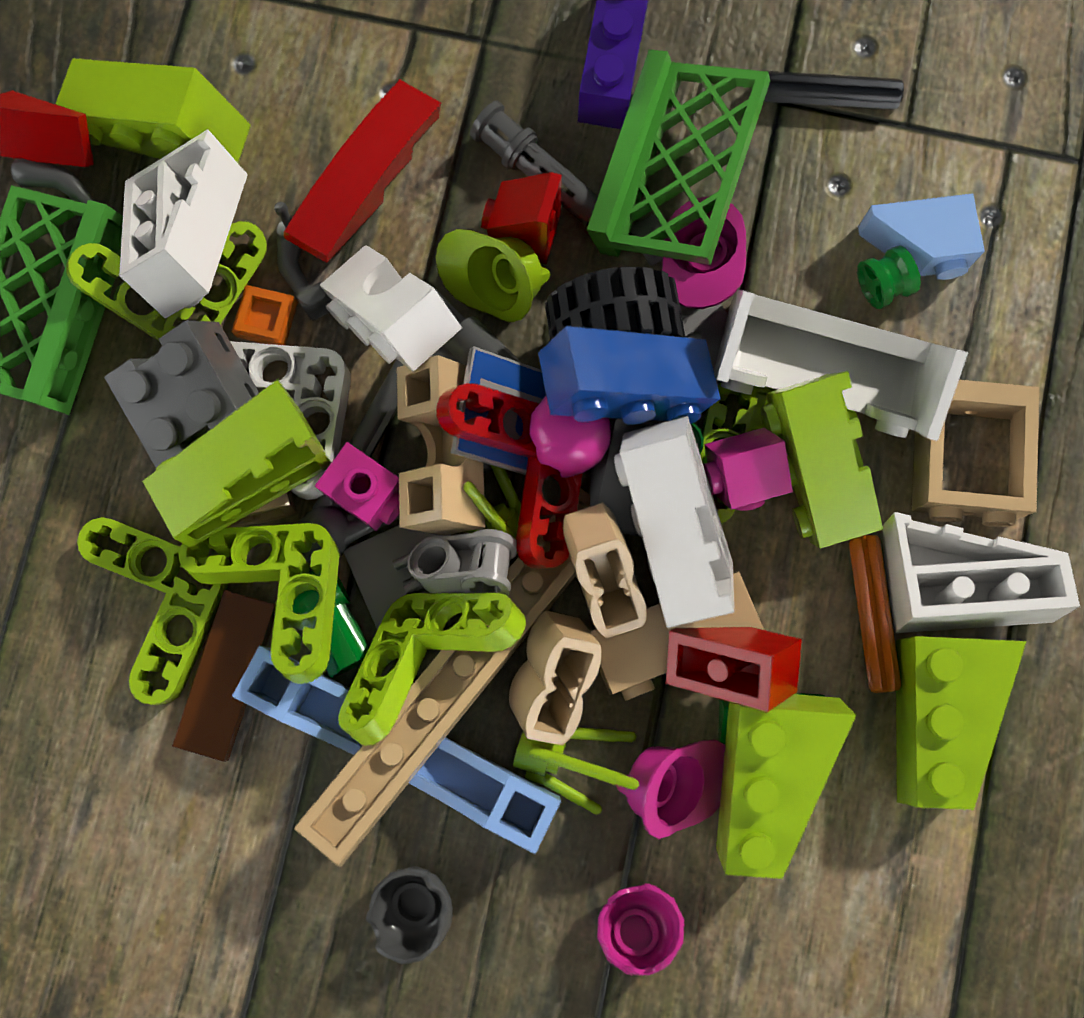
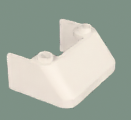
[714,290,968,441]

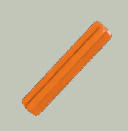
[849,535,901,693]

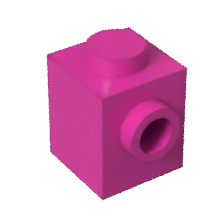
[703,428,793,511]
[315,442,400,531]

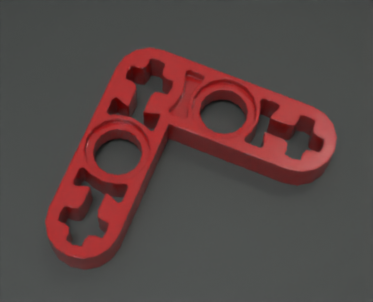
[436,383,582,569]

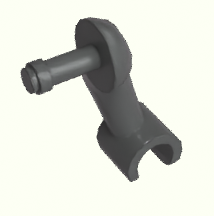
[10,159,98,223]
[274,202,331,321]

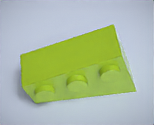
[55,58,251,163]
[761,371,883,549]
[142,379,332,548]
[896,636,1027,810]
[716,694,856,879]

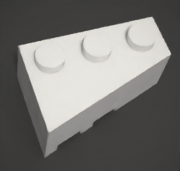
[119,129,248,319]
[614,416,735,628]
[877,512,1080,633]

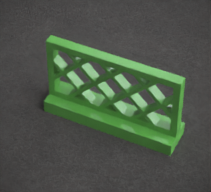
[587,49,770,265]
[0,185,123,415]

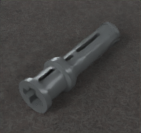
[470,101,598,228]

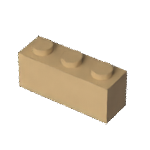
[590,572,764,701]

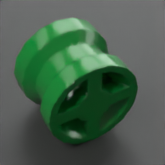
[857,246,921,309]

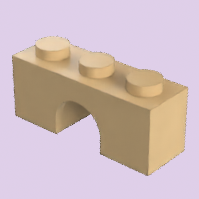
[397,355,486,536]

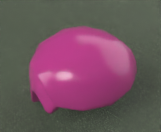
[530,396,611,478]
[597,883,684,976]

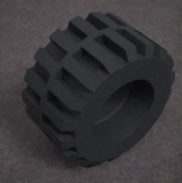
[545,267,686,341]

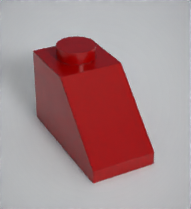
[481,172,562,264]
[666,627,802,712]

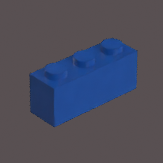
[538,326,720,424]

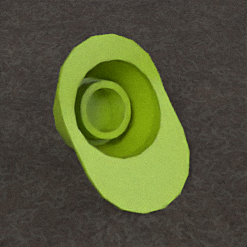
[435,229,550,323]

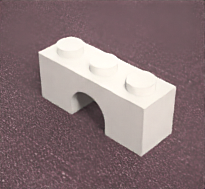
[320,245,462,372]

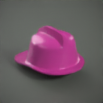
[662,197,746,309]
[616,740,725,839]

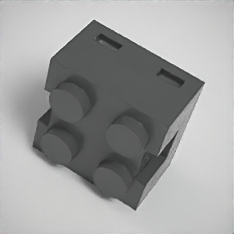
[104,320,259,468]

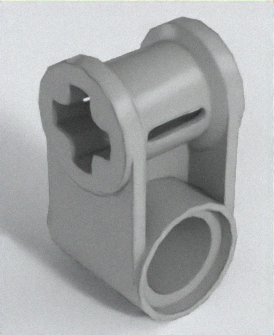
[407,529,517,597]

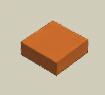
[231,285,298,345]

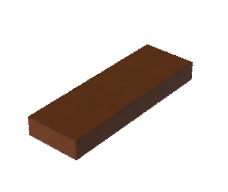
[172,590,276,762]

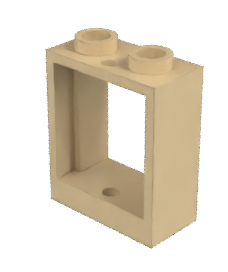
[912,380,1039,527]

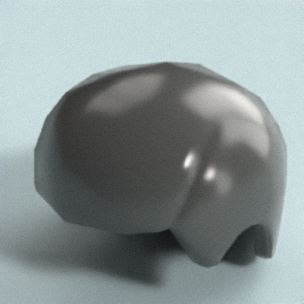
[366,866,453,964]

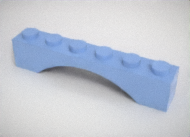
[232,645,561,854]

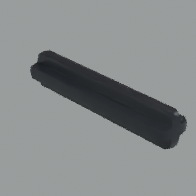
[764,71,904,110]

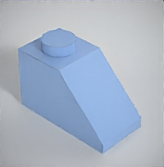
[858,193,985,280]

